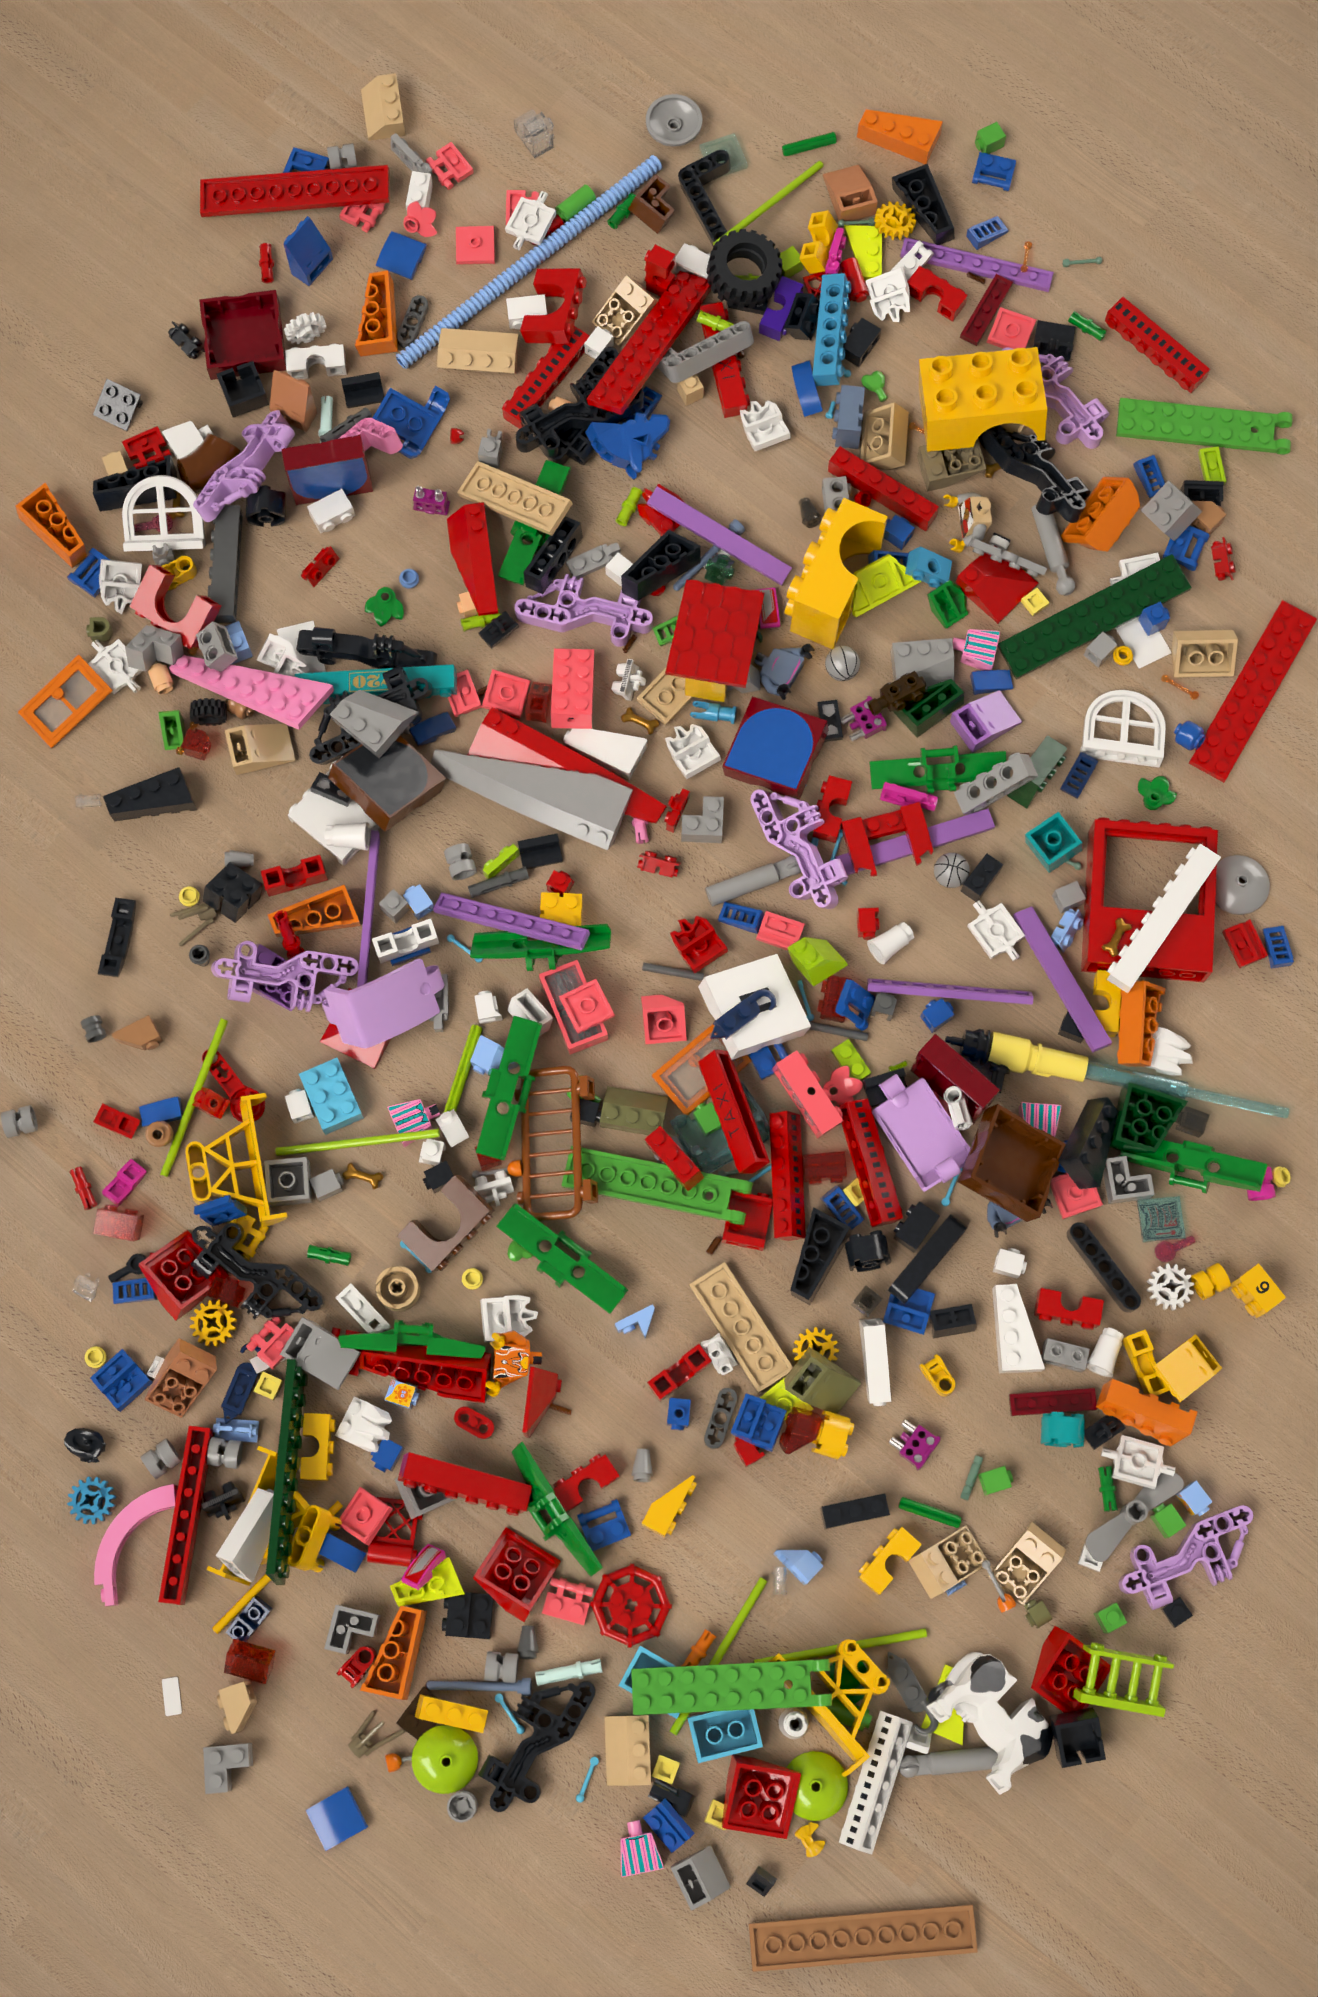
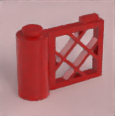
[803,258,869,303]
[367,1497,423,1567]

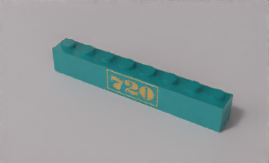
[295,664,457,704]

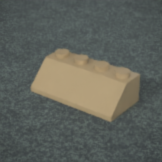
[437,328,519,374]

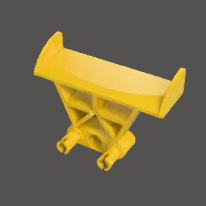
[185,1093,288,1228]
[206,1445,342,1586]
[768,1639,890,1777]

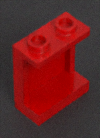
[722,1191,773,1251]

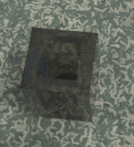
[1175,1106,1210,1138]
[851,1285,883,1318]

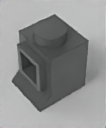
[871,992,897,1021]

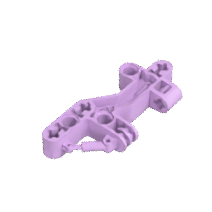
[1001,347,1109,449]
[193,410,295,522]
[515,574,653,647]
[750,789,848,909]
[211,941,359,1012]
[1119,1505,1253,1610]

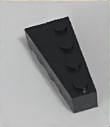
[621,530,701,601]
[1058,1097,1118,1189]

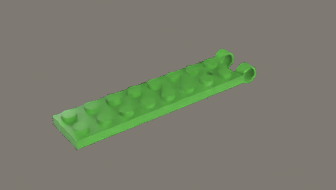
[1116,398,1293,455]
[561,1146,753,1225]
[631,1659,832,1715]

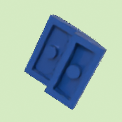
[376,231,427,280]
[883,1289,935,1335]
[90,1349,153,1412]
[731,1394,787,1452]
[305,1786,368,1851]

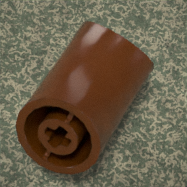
[177,434,241,494]

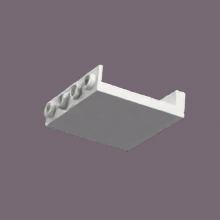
[288,756,380,866]

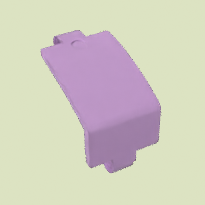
[322,959,445,1048]
[872,1074,970,1192]

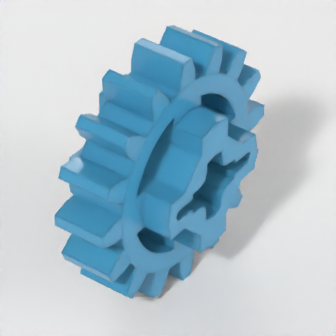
[67,1477,116,1525]

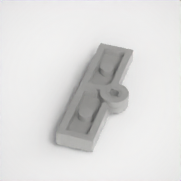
[968,538,1047,577]

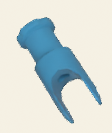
[690,701,737,724]

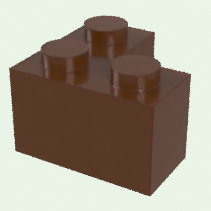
[628,174,675,234]

